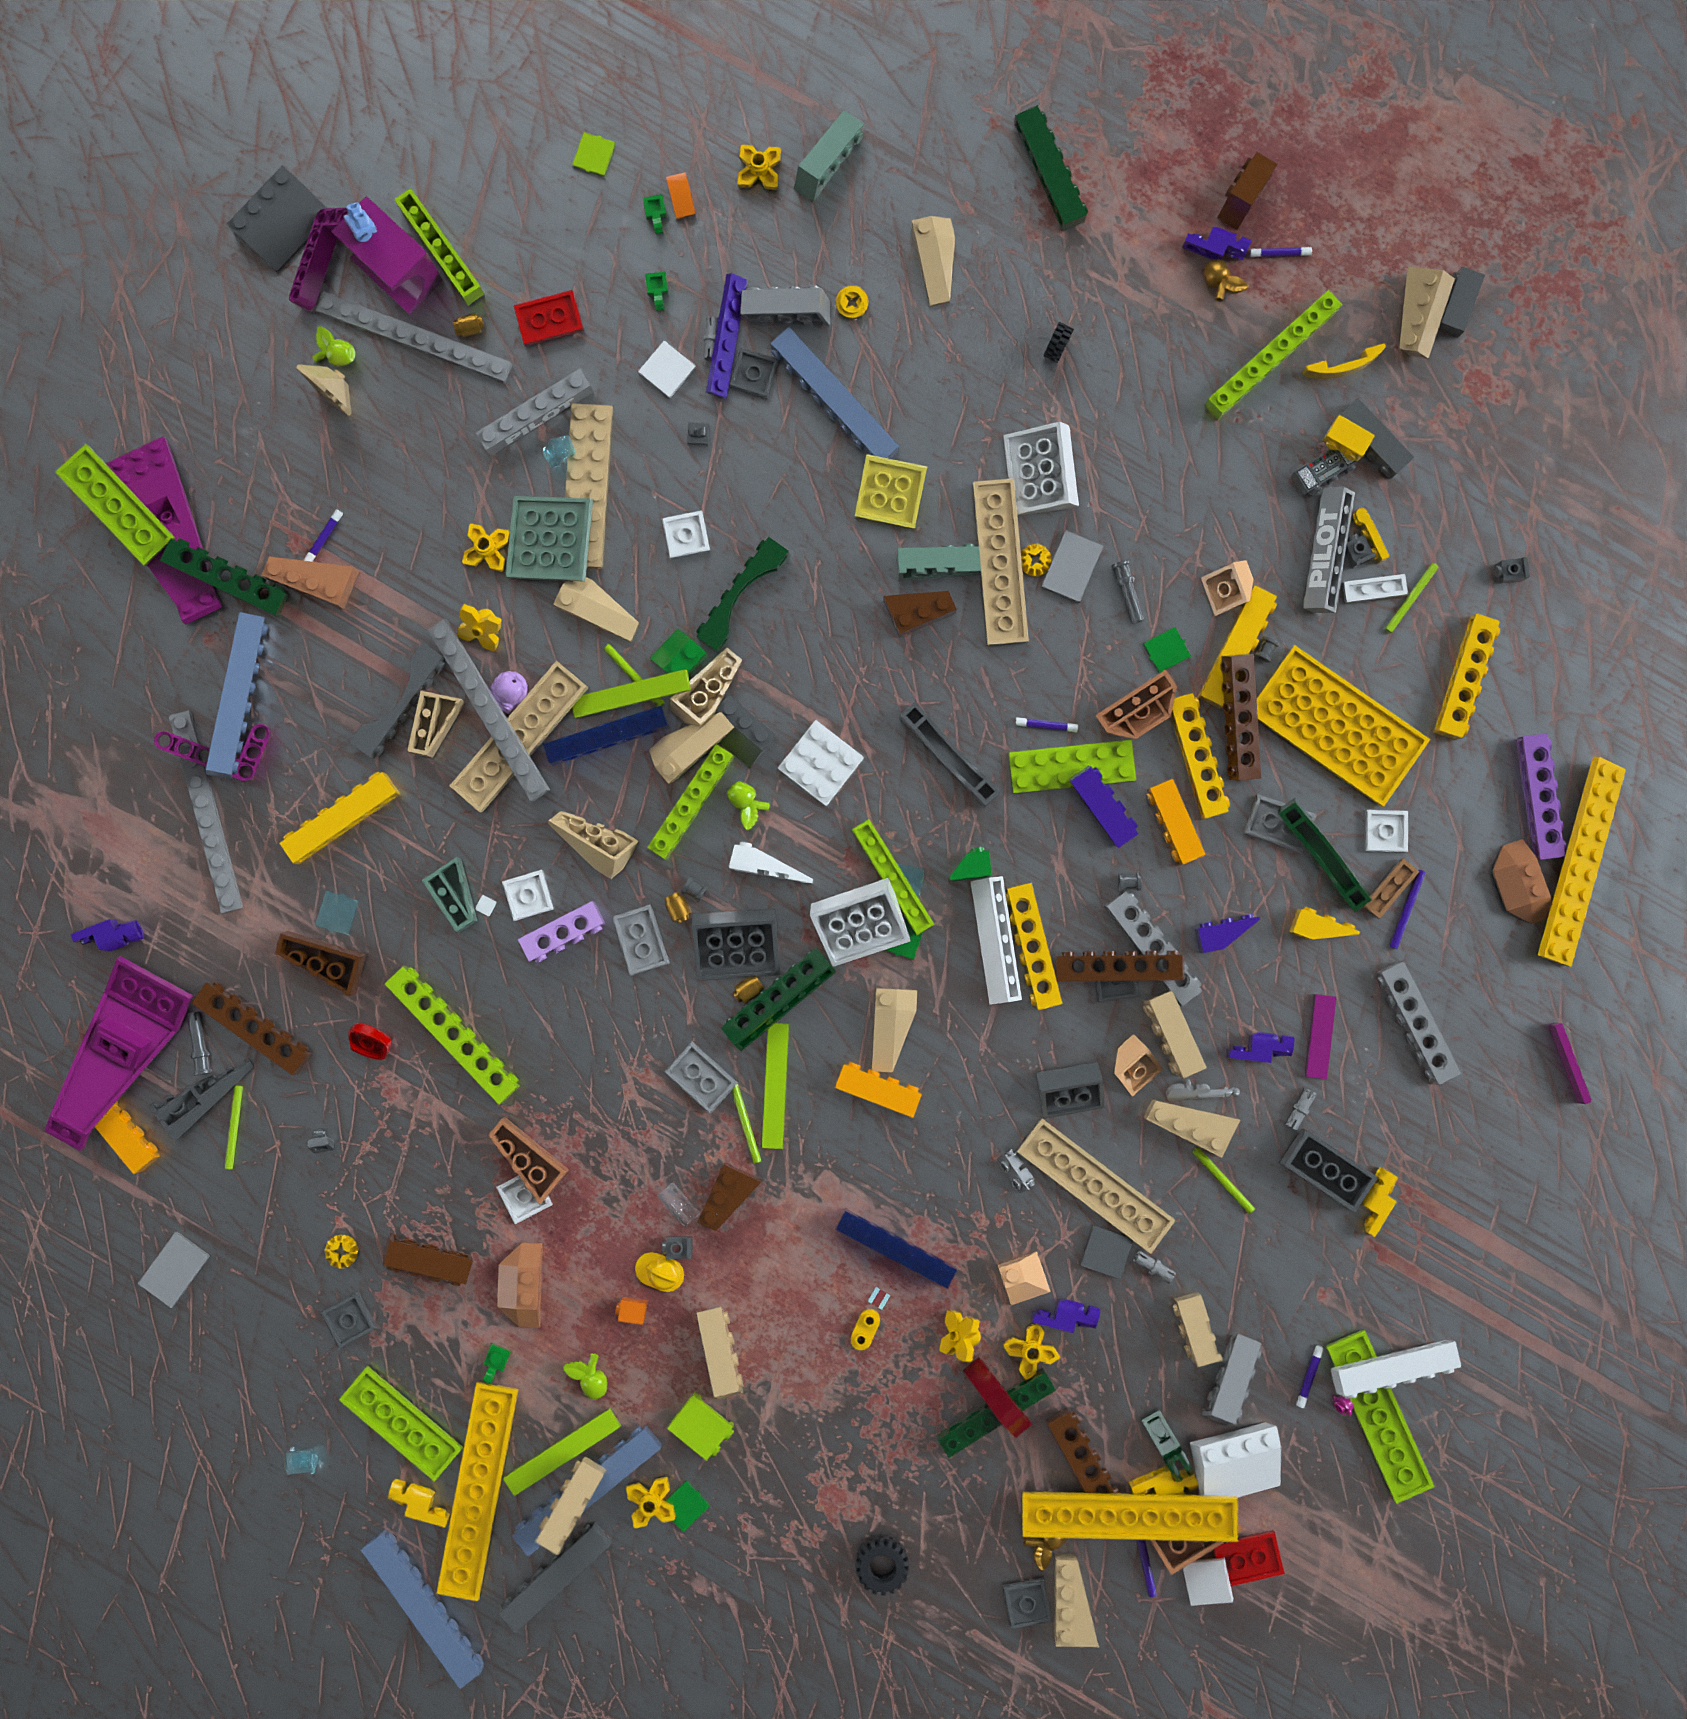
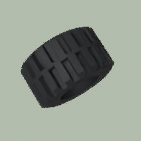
[856,1535,909,1596]

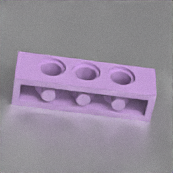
[518,901,605,963]

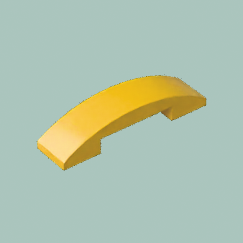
[1302,343,1386,379]

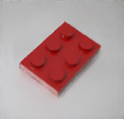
[514,290,584,346]
[1213,1530,1285,1586]

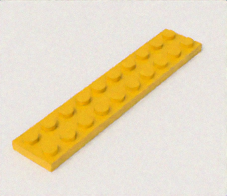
[1538,756,1626,967]
[436,1382,519,1601]
[1023,1492,1238,1542]

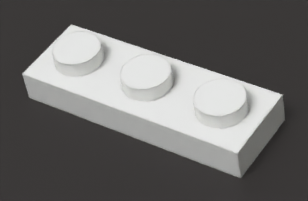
[1342,574,1408,603]

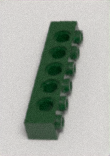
[160,537,289,617]
[721,948,836,1051]
[937,1368,1056,1458]

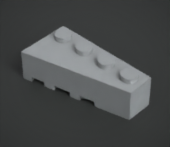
[741,286,831,325]
[1201,1334,1262,1425]

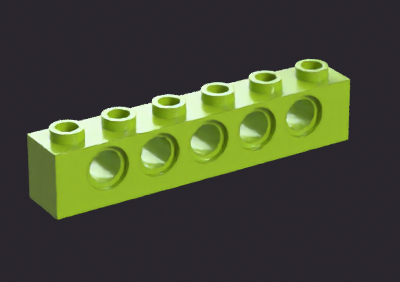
[394,188,484,305]
[647,744,735,860]

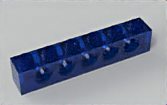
[543,706,670,766]
[835,1208,957,1289]

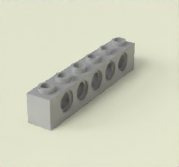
[1105,891,1202,1006]
[1376,961,1461,1085]

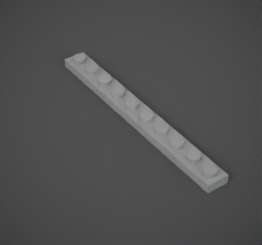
[315,291,512,383]
[428,619,550,801]
[169,710,243,914]

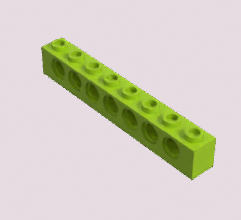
[1204,290,1343,420]
[385,967,520,1105]

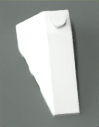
[729,842,813,884]

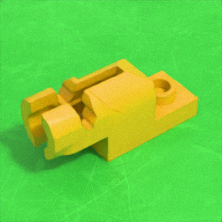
[1361,1167,1398,1237]
[1128,1465,1199,1495]
[388,1479,451,1527]

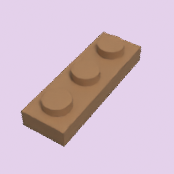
[1363,858,1419,919]

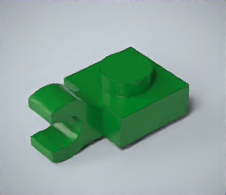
[643,194,667,234]
[645,272,668,311]
[483,1343,512,1384]

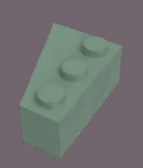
[422,857,478,933]

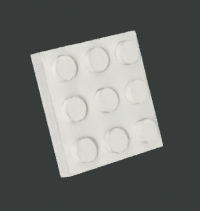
[778,720,864,807]

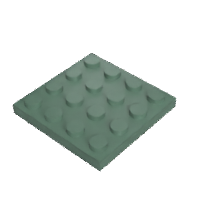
[506,496,593,582]

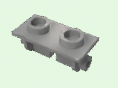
[997,1149,1035,1193]

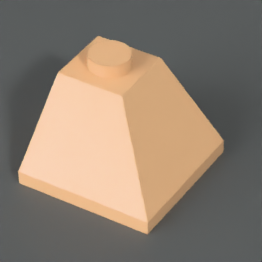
[1201,560,1254,616]
[1114,1034,1163,1097]
[997,1252,1050,1305]

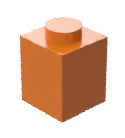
[615,1297,648,1325]

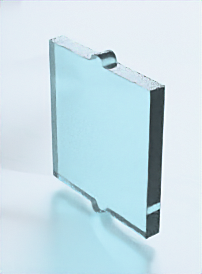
[315,891,359,935]

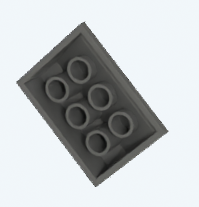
[227,165,327,273]
[692,908,780,981]

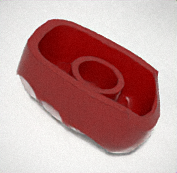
[348,1022,392,1060]

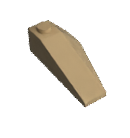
[911,216,955,307]
[296,365,351,416]
[553,577,639,642]
[670,648,742,726]
[649,712,734,784]
[548,811,639,879]
[872,988,917,1072]

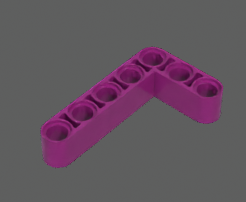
[289,207,348,311]
[154,724,271,781]

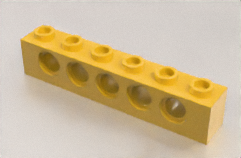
[1433,613,1500,740]
[1171,693,1230,820]
[1005,883,1062,1010]

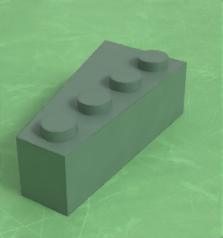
[794,110,864,202]
[897,544,981,581]

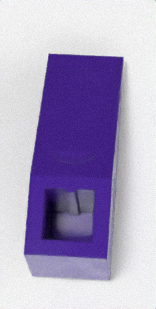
[1195,914,1260,953]

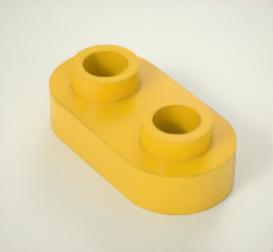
[851,1309,880,1350]

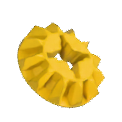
[836,286,868,319]
[1021,543,1052,577]
[324,1235,358,1269]

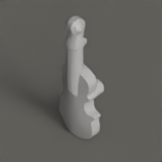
[1166,1079,1240,1102]

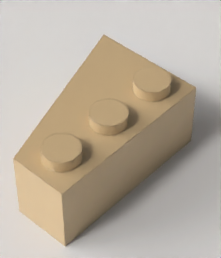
[407,691,466,758]
[1172,1292,1222,1367]

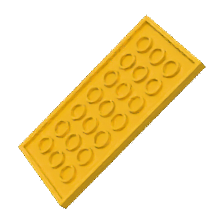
[1256,645,1431,807]

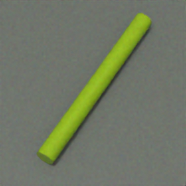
[1385,563,1439,633]
[603,644,665,709]
[731,1084,761,1164]
[224,1085,243,1169]
[1192,1147,1255,1214]

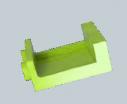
[667,1391,734,1461]

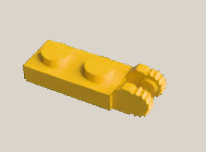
[1352,507,1389,564]

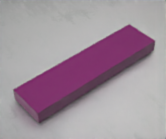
[1305,994,1337,1079]
[1548,1023,1592,1104]

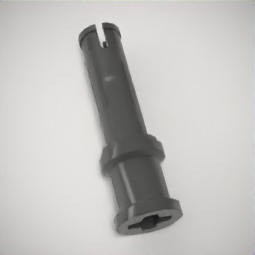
[1111,560,1144,624]
[186,1012,213,1076]

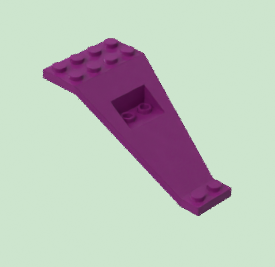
[106,436,222,625]
[44,956,193,1151]

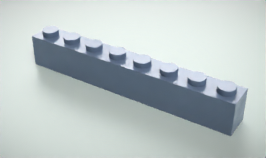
[771,327,899,459]
[206,612,268,779]
[512,1425,662,1556]
[361,1529,484,1689]

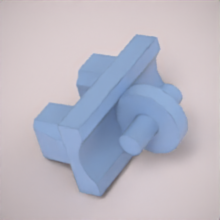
[344,202,377,242]

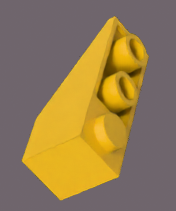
[1289,907,1360,940]

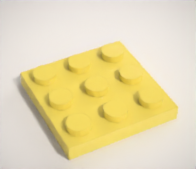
[855,454,927,528]

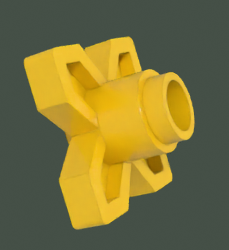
[737,145,781,190]
[462,524,510,572]
[457,604,502,652]
[939,1310,981,1362]
[1003,1323,1060,1380]
[626,1477,676,1528]

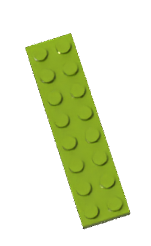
[1325,1329,1435,1504]

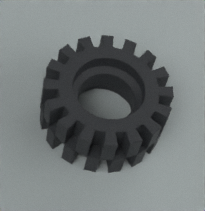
[1043,322,1074,363]

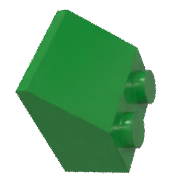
[650,628,708,677]
[948,847,992,882]

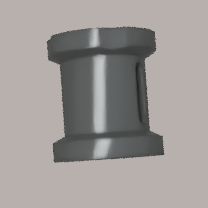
[1254,636,1279,663]
[1118,872,1141,892]
[681,877,708,903]

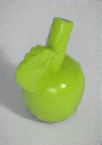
[312,326,355,366]
[727,781,770,830]
[563,1354,607,1399]

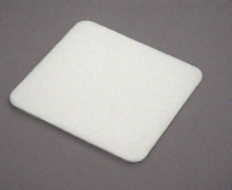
[475,895,496,916]

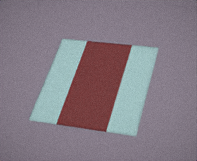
[868,1287,890,1310]

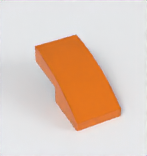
[666,172,696,218]

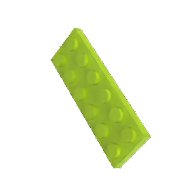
[55,444,175,566]
[1008,740,1136,794]
[339,1366,463,1482]

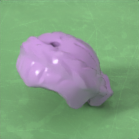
[490,671,528,714]

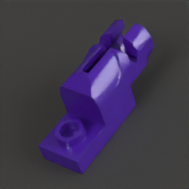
[1182,227,1252,260]
[70,919,144,951]
[1226,1032,1295,1063]
[1031,1299,1100,1333]

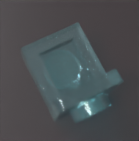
[543,435,576,468]
[285,1449,319,1475]

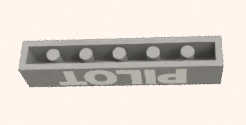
[475,368,593,456]
[1303,487,1355,613]

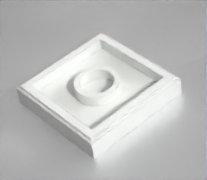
[638,341,696,398]
[662,511,710,560]
[1365,810,1408,853]
[502,870,554,921]
[496,1176,553,1224]
[1183,1558,1233,1606]

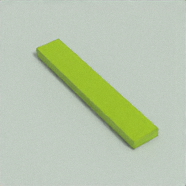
[572,670,691,718]
[852,819,934,935]
[762,1023,789,1149]
[503,1408,621,1496]

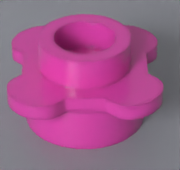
[1333,1396,1354,1416]

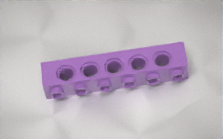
[1516,733,1567,860]

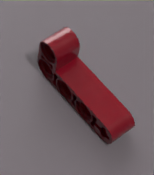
[963,1357,1032,1438]

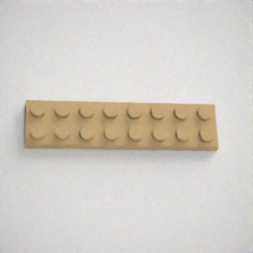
[565,403,613,569]
[973,478,1029,646]
[450,661,588,813]
[1017,1118,1176,1254]

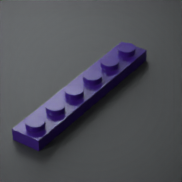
[706,273,747,399]

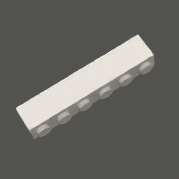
[971,876,1022,1004]
[1330,1340,1461,1398]

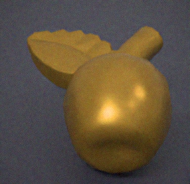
[1204,259,1249,302]
[1023,1537,1068,1571]

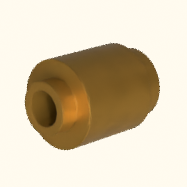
[453,313,485,337]
[664,892,691,924]
[732,975,764,1004]

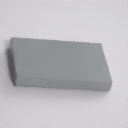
[1041,530,1103,603]
[1244,794,1317,854]
[612,904,670,976]
[664,1041,738,1114]
[138,1231,210,1308]

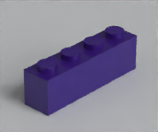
[1068,765,1139,848]

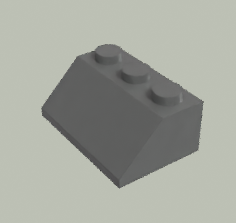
[713,695,777,768]
[1036,1062,1105,1119]

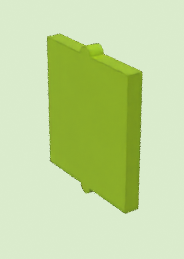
[572,132,616,176]

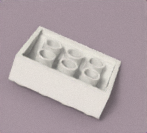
[1004,422,1079,516]
[810,878,910,967]
[1190,1422,1281,1497]

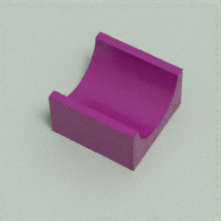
[331,196,443,315]

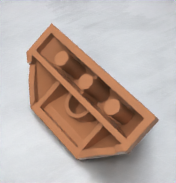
[1095,670,1177,740]
[1492,839,1551,924]
[497,1242,543,1328]

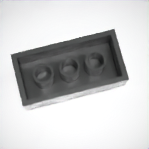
[1280,1129,1378,1212]

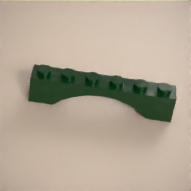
[696,537,789,654]
[1278,798,1372,912]

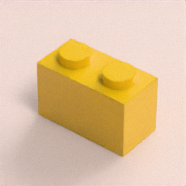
[1322,415,1375,461]

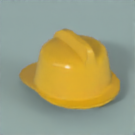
[635,1252,684,1292]

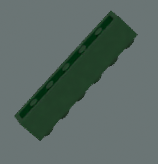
[1014,105,1088,231]

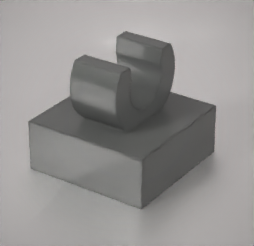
[687,422,709,446]
[307,1129,334,1153]

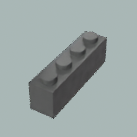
[1340,398,1414,479]

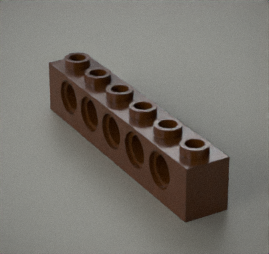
[1220,654,1261,781]
[1056,950,1185,981]
[192,982,312,1075]
[1046,1408,1120,1494]

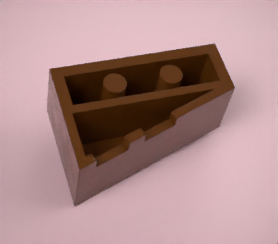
[1217,152,1277,230]
[883,591,957,638]
[697,1163,762,1231]

